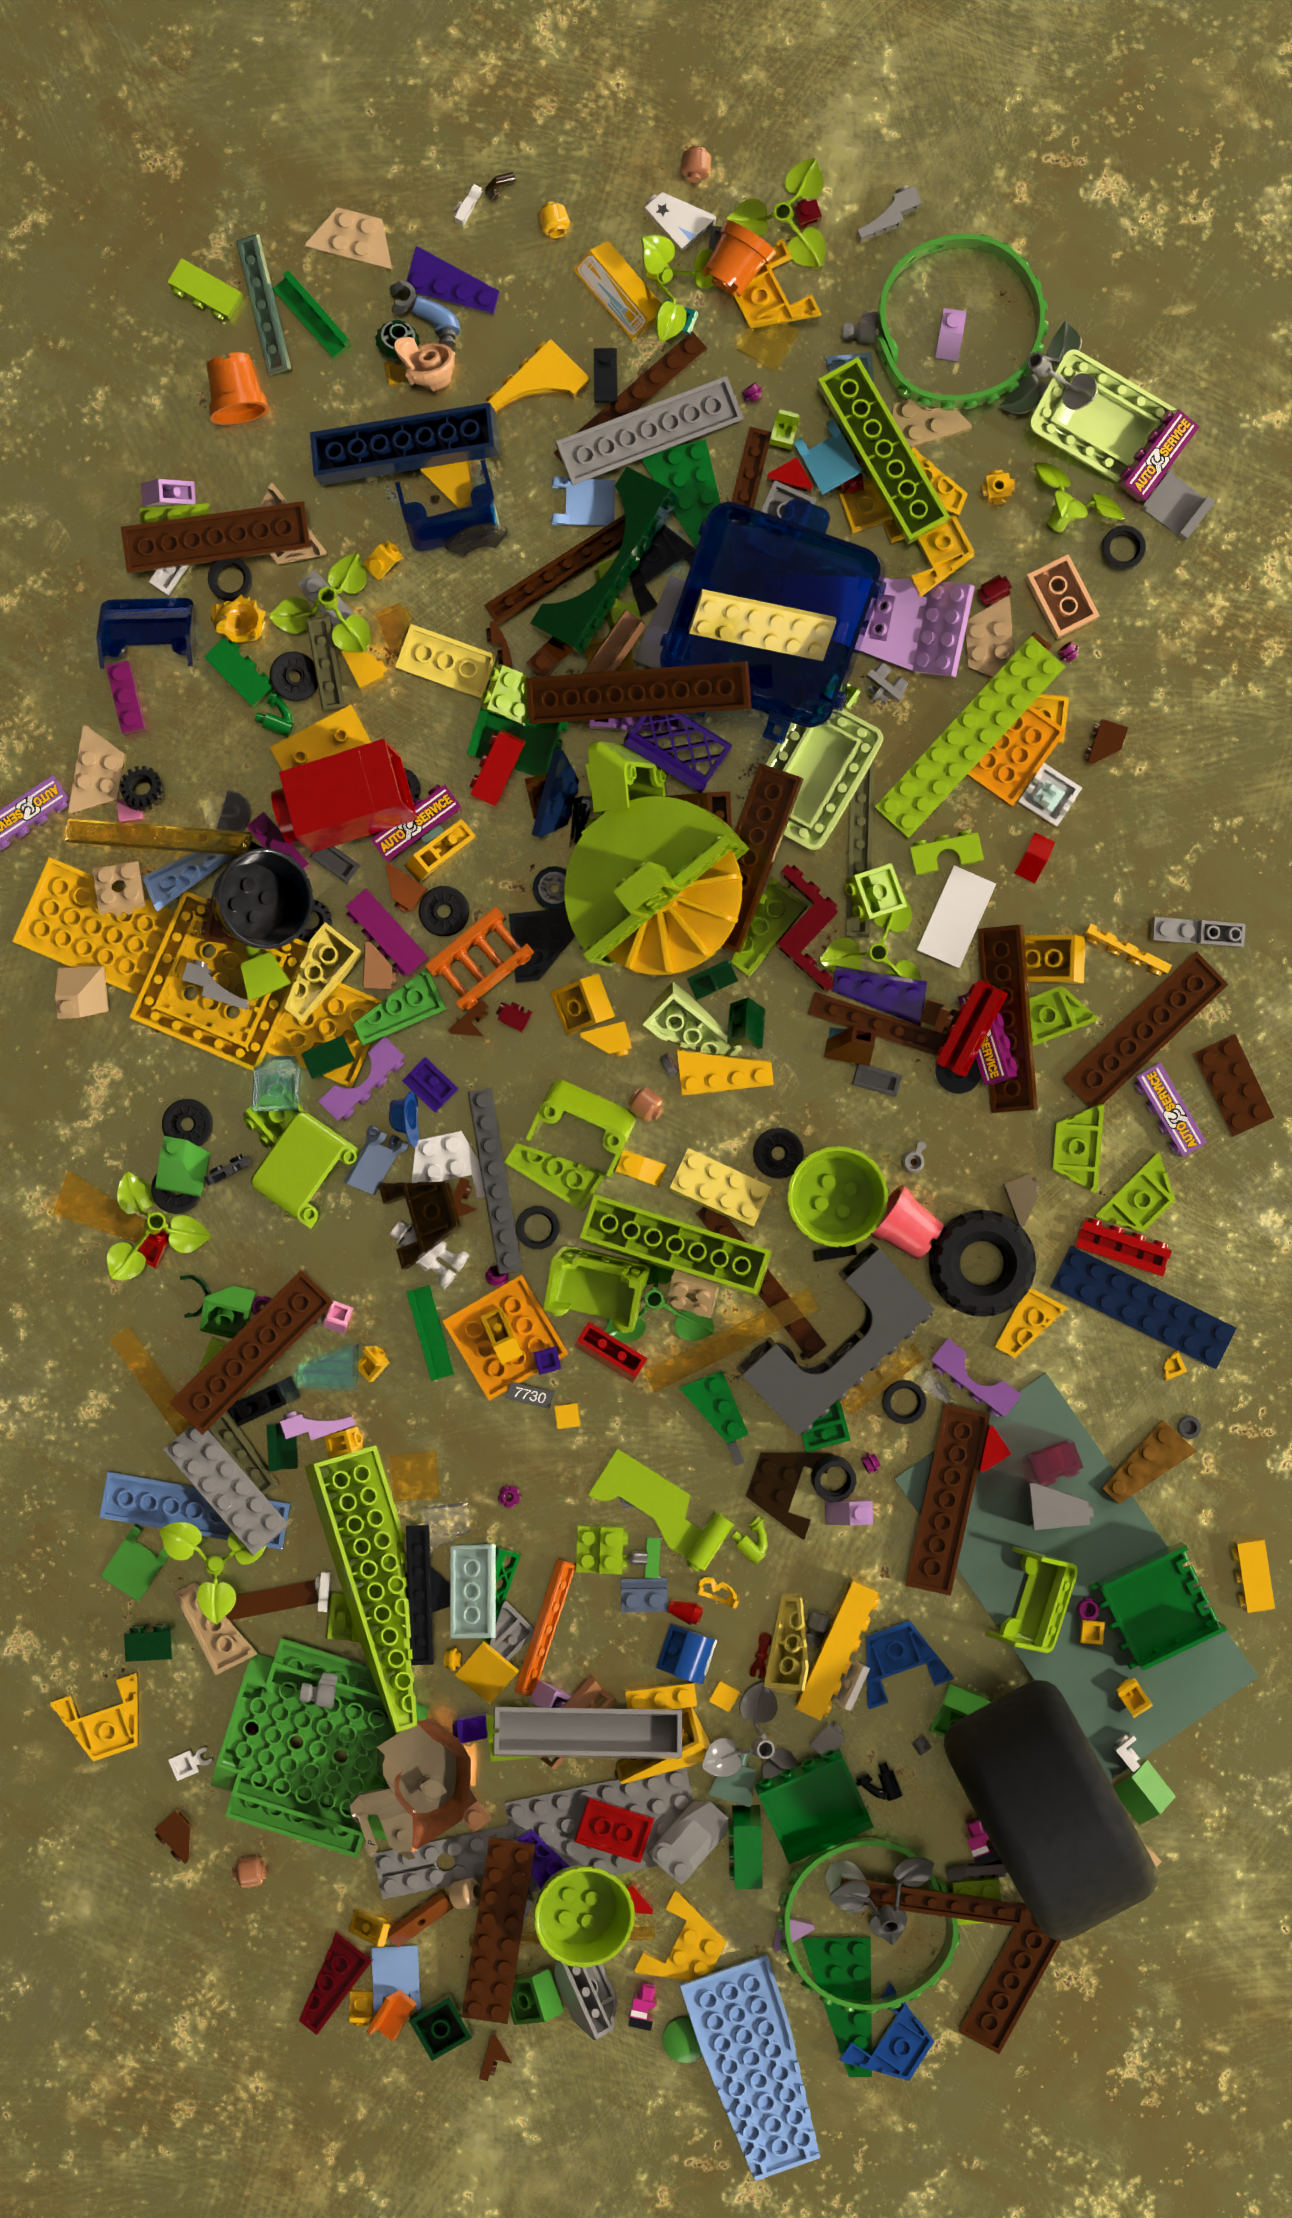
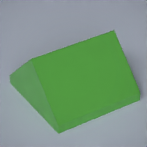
[1113,1760,1176,1825]

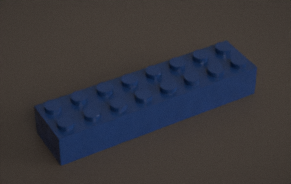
[310,402,500,485]

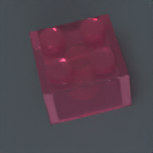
[1026,1439,1084,1486]

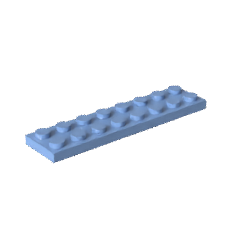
[99,1471,291,1550]

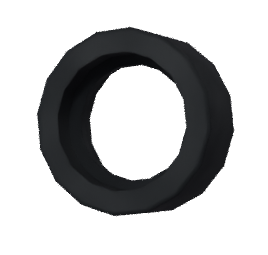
[1101,525,1146,571]
[208,558,253,602]
[516,1206,559,1249]
[882,1380,927,1425]
[811,1455,857,1502]

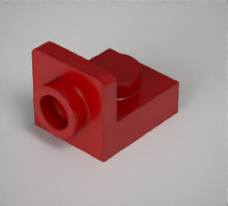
[137,1230,169,1268]

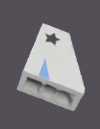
[645,192,716,253]

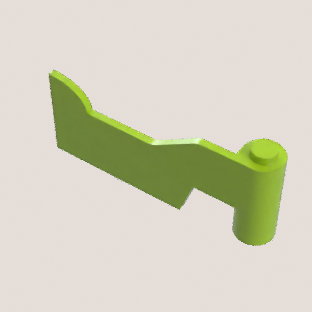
[588,1448,734,1572]

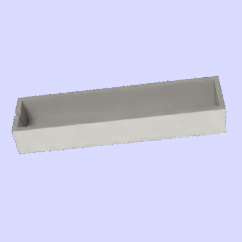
[493,1707,682,1759]

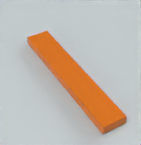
[514,1559,576,1696]

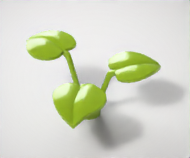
[727,158,826,268]
[641,235,714,342]
[1034,462,1126,532]
[269,553,370,653]
[820,892,921,980]
[106,1172,211,1281]
[159,1522,266,1625]

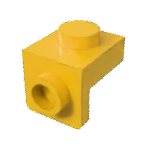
[362,541,403,581]
[355,1346,390,1382]
[1116,1678,1153,1718]

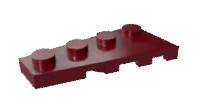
[299,1931,374,2035]

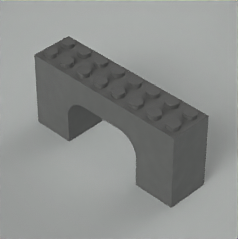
[736,1243,935,1436]

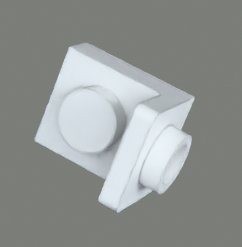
[1113,1734,1140,1772]

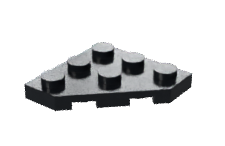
[509,908,575,983]

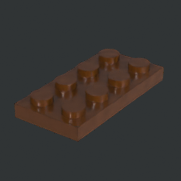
[1192,1034,1274,1137]

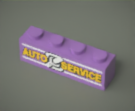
[0,775,70,851]
[1134,1063,1207,1157]

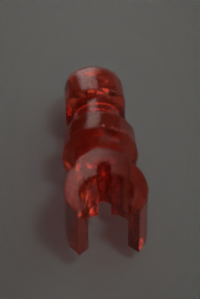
[750,1633,772,1679]

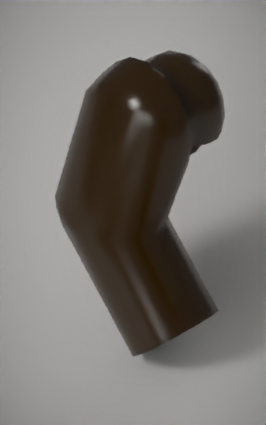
[485,172,516,200]

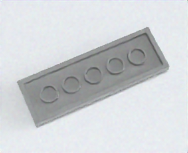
[163,1426,289,1556]

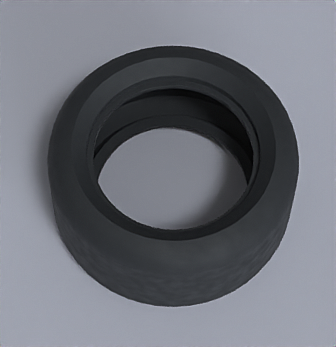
[944,1680,1158,1941]

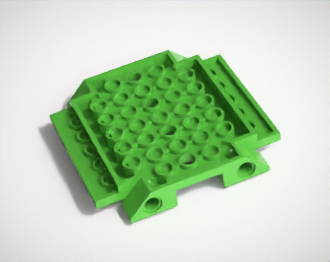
[211,1638,430,1858]

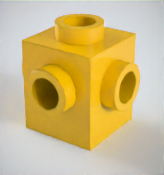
[981,470,1015,505]

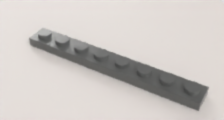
[467,1088,522,1275]

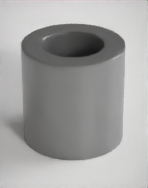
[911,1735,931,1755]

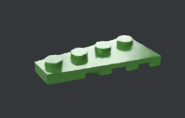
[352,968,446,1046]

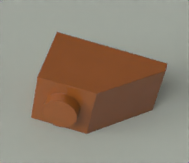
[385,863,428,913]

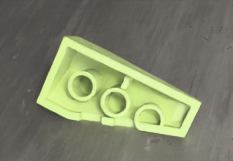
[642,982,742,1057]

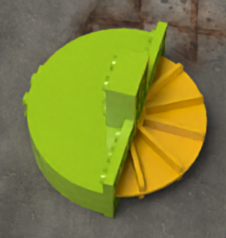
[564,796,749,975]

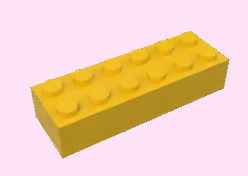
[794,1577,880,1721]

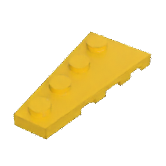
[1083,923,1172,976]
[677,1049,774,1095]

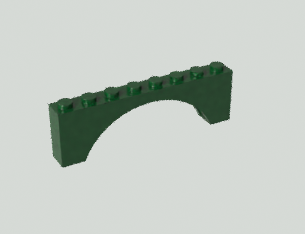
[530,466,678,654]

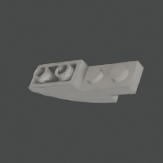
[1150,917,1246,947]

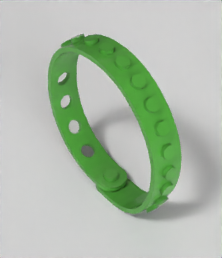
[875,234,1048,411]
[776,1837,960,2013]

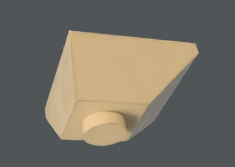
[55,965,109,1019]

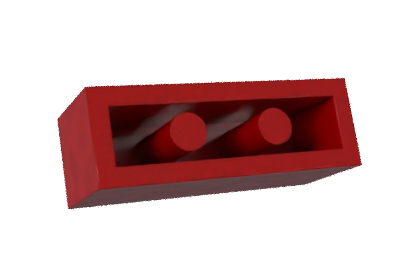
[469,729,526,806]
[574,1322,648,1383]

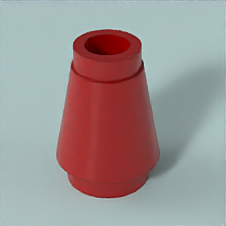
[668,1600,704,1626]

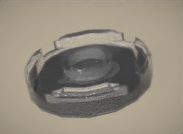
[205,789,252,836]

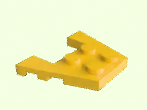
[733,238,821,328]
[883,515,974,597]
[50,1673,138,1761]
[634,1889,727,1981]

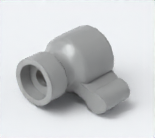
[843,311,878,344]
[901,1141,926,1174]
[806,1610,832,1648]
[300,1672,338,1709]

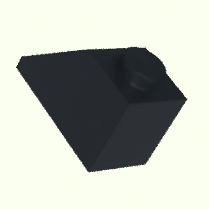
[594,348,618,403]

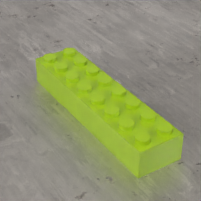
[816,357,950,545]
[580,1194,772,1298]

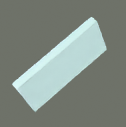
[450,1544,496,1639]

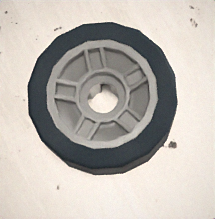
[533,866,567,910]

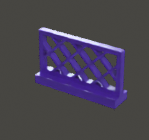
[624,714,732,793]

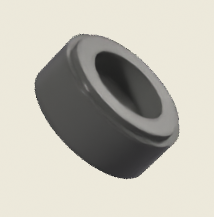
[660,1053,679,1077]
[1177,1415,1201,1439]

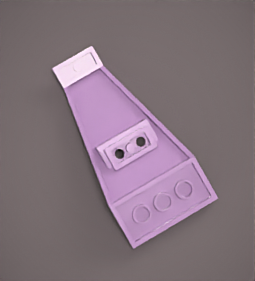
[762,572,975,677]

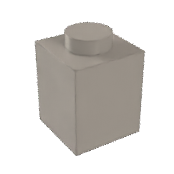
[809,1722,845,1756]

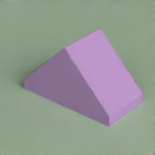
[772,1916,815,1953]

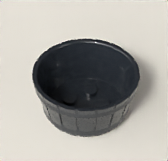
[211,848,313,949]

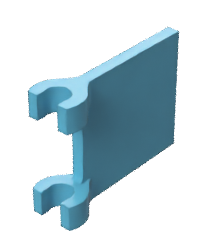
[794,419,863,495]

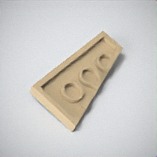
[173,1582,258,1675]

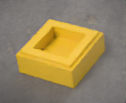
[554,1403,581,1429]
[1079,1619,1105,1645]
[709,1680,740,1712]

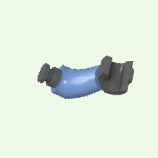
[389,281,460,348]

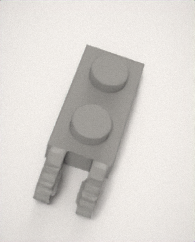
[945,1860,1008,1881]

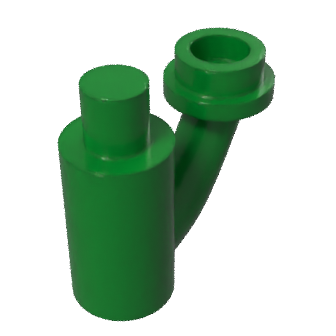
[255,690,294,738]

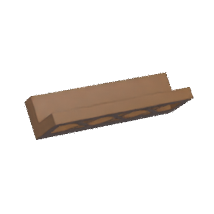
[581,609,646,674]
[538,1677,616,1771]

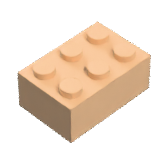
[1025,554,1100,640]

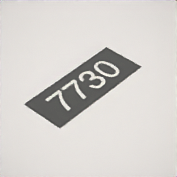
[505,1382,554,1408]

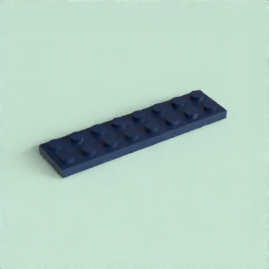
[1050,1245,1237,1369]

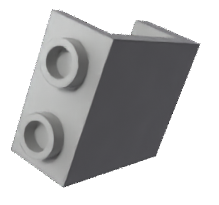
[1141,468,1215,542]

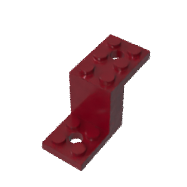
[776,864,838,993]

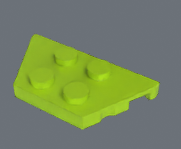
[1029,985,1099,1046]
[1052,1104,1105,1193]
[1095,1152,1176,1233]

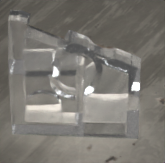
[917,1368,955,1406]
[422,1502,471,1554]

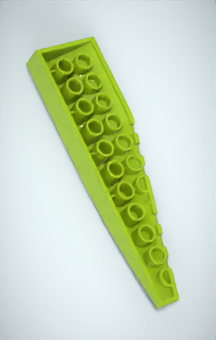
[305,1445,417,1733]

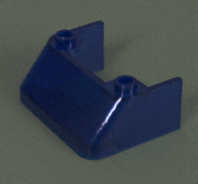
[395,460,501,553]
[96,598,195,669]

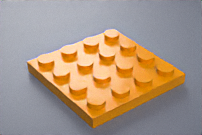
[967,677,1067,807]
[442,1274,569,1401]

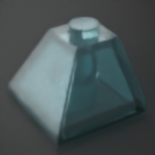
[251,1056,301,1111]

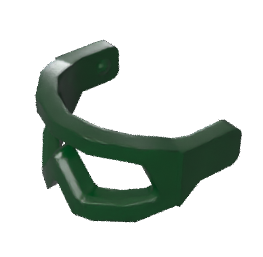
[180,1275,211,1318]

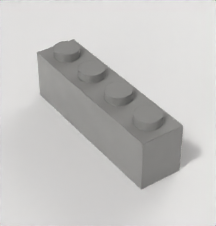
[634,575,698,669]

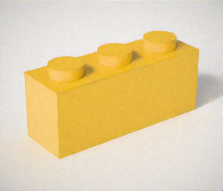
[1231,1538,1275,1613]
[625,1681,697,1710]

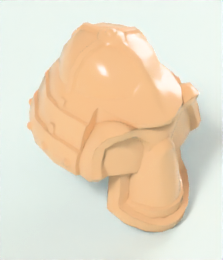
[394,337,455,391]

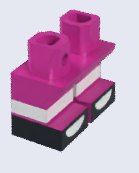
[965,1818,999,1867]
[628,1982,657,2031]

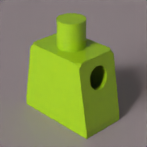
[240,946,291,1001]

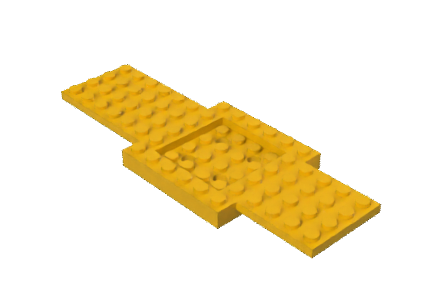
[12,857,383,1088]

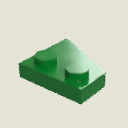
[801,1401,851,1453]

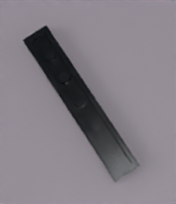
[406,1525,434,1665]

